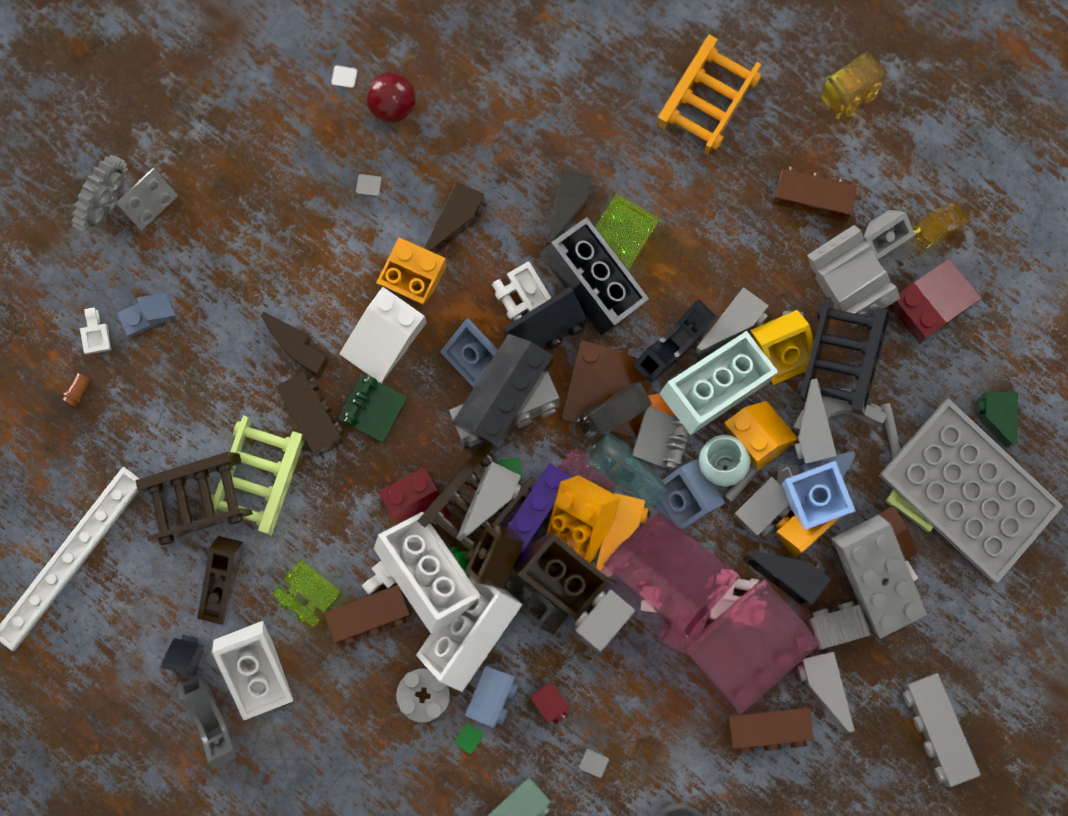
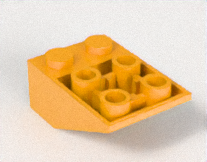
[546,475,620,563]

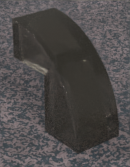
[575,382,652,440]

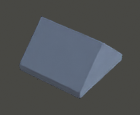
[440,318,498,388]

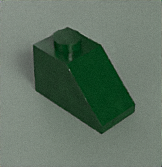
[977,391,1018,448]

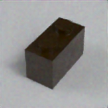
[466,524,525,589]

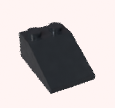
[742,550,831,608]

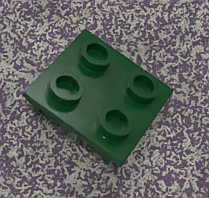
[338,374,408,442]

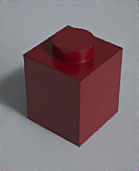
[529,682,570,725]

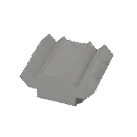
[807,225,900,328]

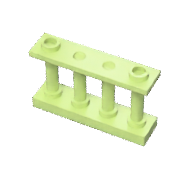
[211,415,305,537]

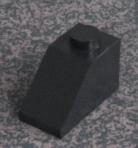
[160,635,204,676]

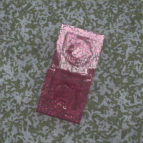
[559,447,618,492]

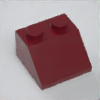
[379,467,452,526]

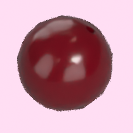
[367,72,416,123]

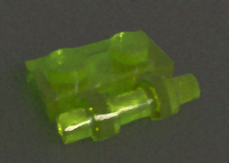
[273,559,342,627]

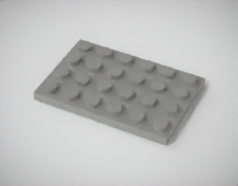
[878,398,1063,584]

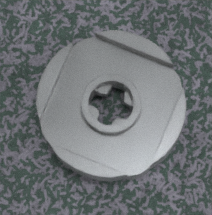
[396,668,450,722]

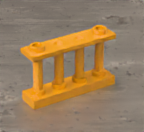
[656,35,762,155]

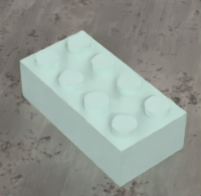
[659,331,778,435]

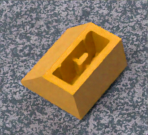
[376,237,447,305]

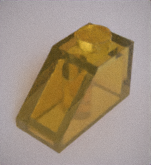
[913,201,971,249]

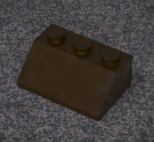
[513,533,611,621]

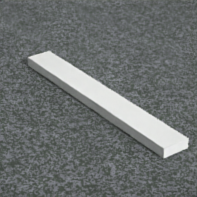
[0,467,139,651]

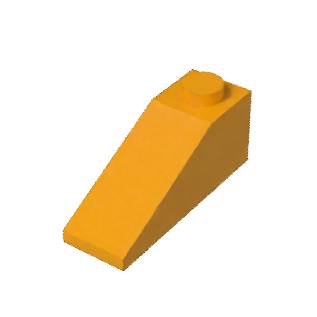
[596,493,649,572]

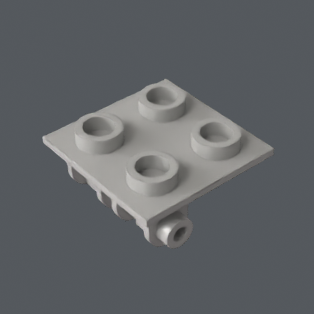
[116,167,178,231]
[632,406,689,471]

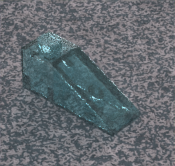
[588,431,668,507]

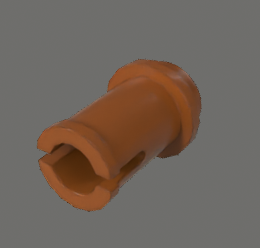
[62,373,91,408]

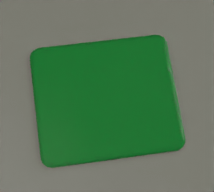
[499,457,522,481]
[454,723,484,754]

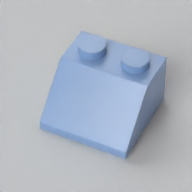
[782,461,855,530]

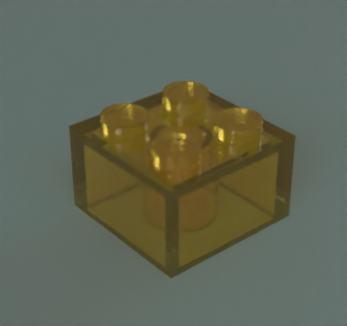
[820,50,887,119]

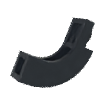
[633,299,718,383]

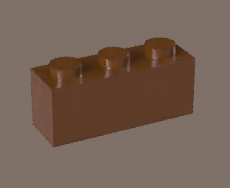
[773,167,857,222]
[324,585,411,647]
[727,708,814,754]

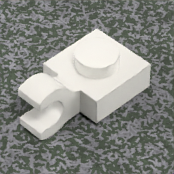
[80,307,112,355]
[362,561,396,595]

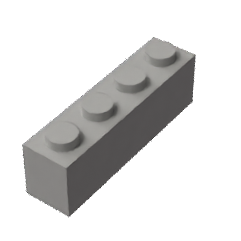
[903,673,981,787]

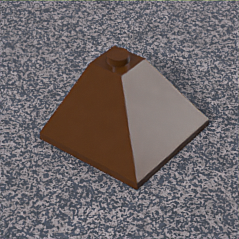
[561,340,651,439]

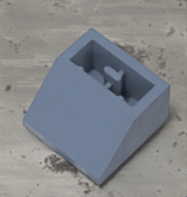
[465,666,518,728]

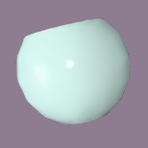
[698,435,751,487]

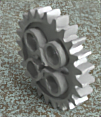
[72,155,128,235]

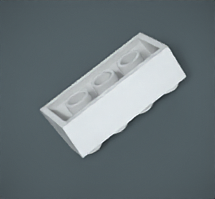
[374,512,481,633]
[416,576,522,692]

